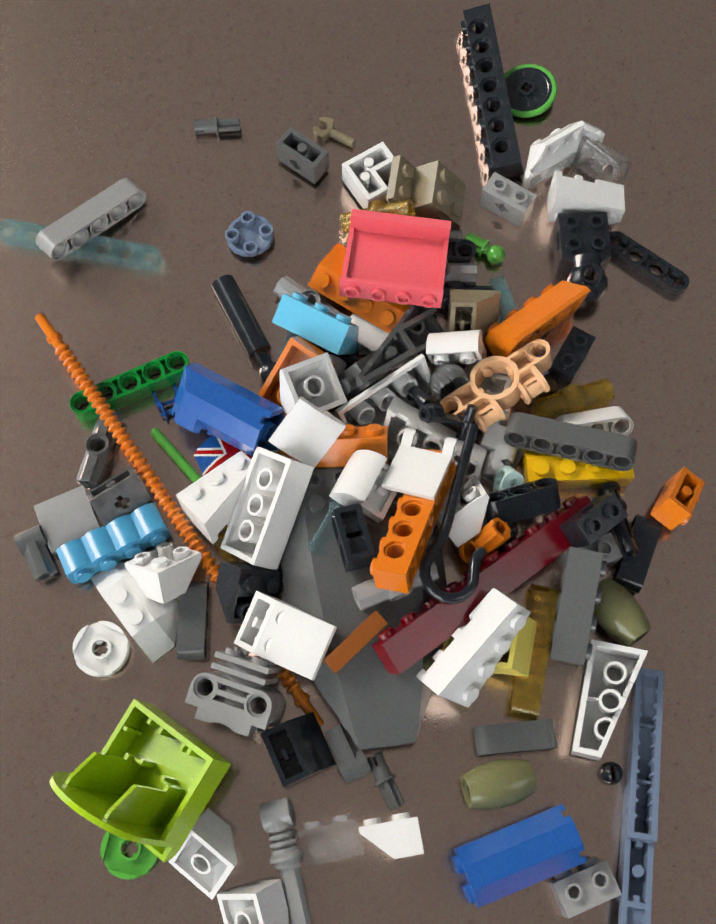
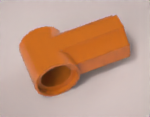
[459,518,511,564]

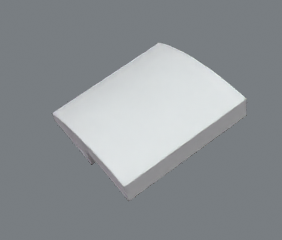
[268,396,346,468]

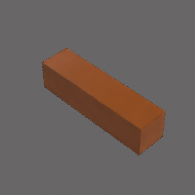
[323,610,388,674]

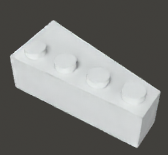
[416,588,531,708]

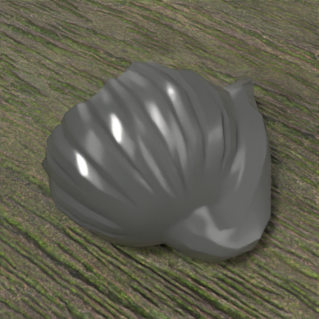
[429,364,470,412]

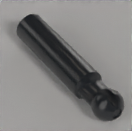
[211,275,276,383]

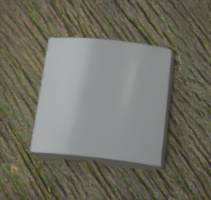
[34,485,100,556]

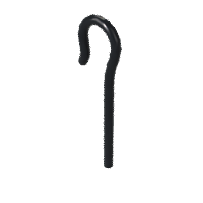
[419,424,487,604]

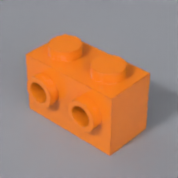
[650,466,705,531]

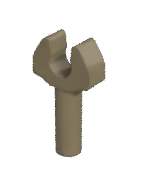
[313,117,356,148]

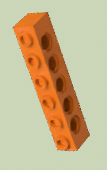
[370,448,456,594]

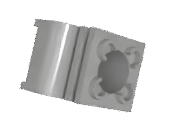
[185,647,285,737]

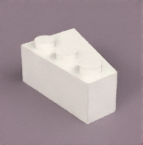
[547,170,625,225]

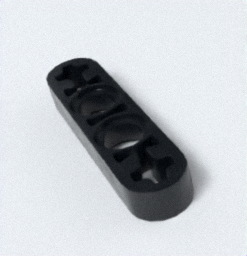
[609,231,689,296]

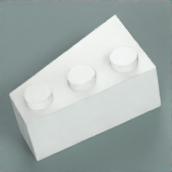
[176,451,252,544]

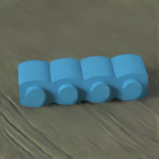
[56,502,171,584]

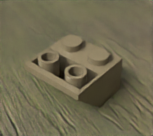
[447,289,501,344]

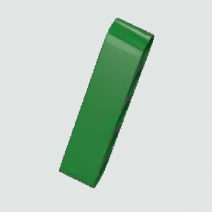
[69,351,190,422]

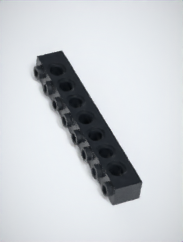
[460,3,524,178]

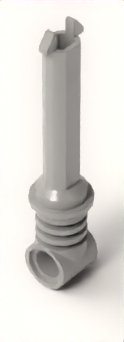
[259,797,312,924]

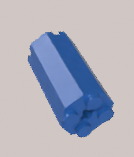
[450,804,587,908]

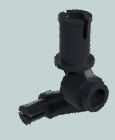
[406,385,478,441]

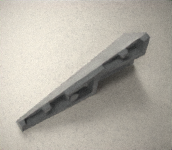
[356,305,445,387]

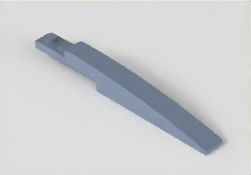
[617,668,664,924]

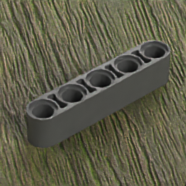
[504,412,638,471]

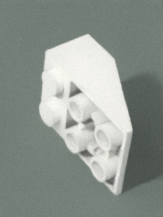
[234,591,337,681]

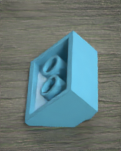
[272,291,359,355]

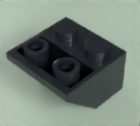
[215,561,282,624]
[260,712,336,789]

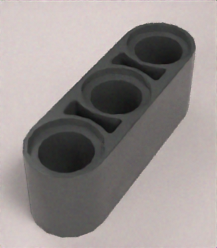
[176,581,210,660]
[473,719,558,756]

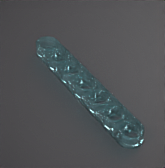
[0,219,162,271]

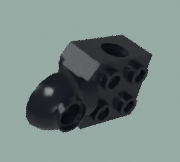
[553,212,612,301]

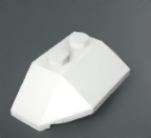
[522,121,605,190]
[91,563,179,664]

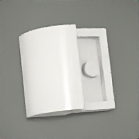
[426,330,486,366]
[329,450,397,523]

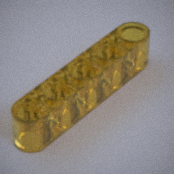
[508,584,559,720]

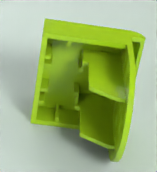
[49,699,231,862]

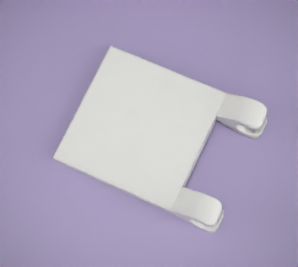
[381,428,458,501]

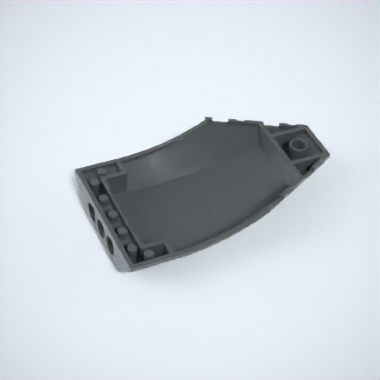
[281,463,447,750]

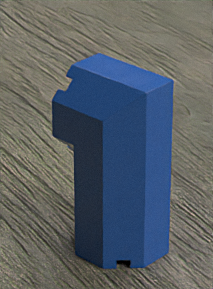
[171,362,286,457]

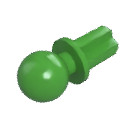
[464,233,506,265]

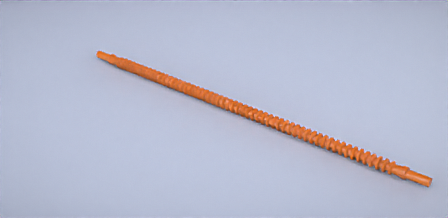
[35,313,324,725]

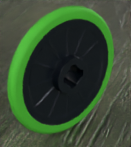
[504,64,558,118]

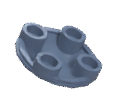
[225,211,274,257]

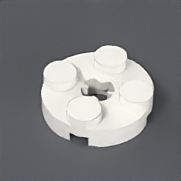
[73,621,130,677]

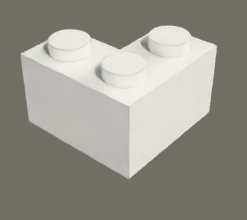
[342,142,394,211]

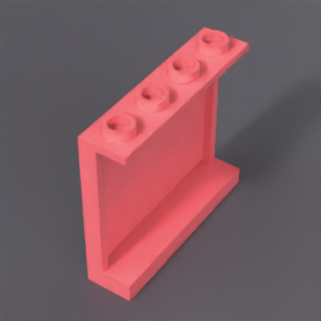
[339,209,451,308]

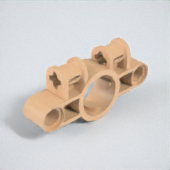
[440,339,553,433]

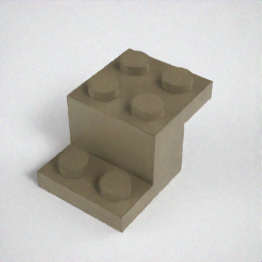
[386,155,466,228]

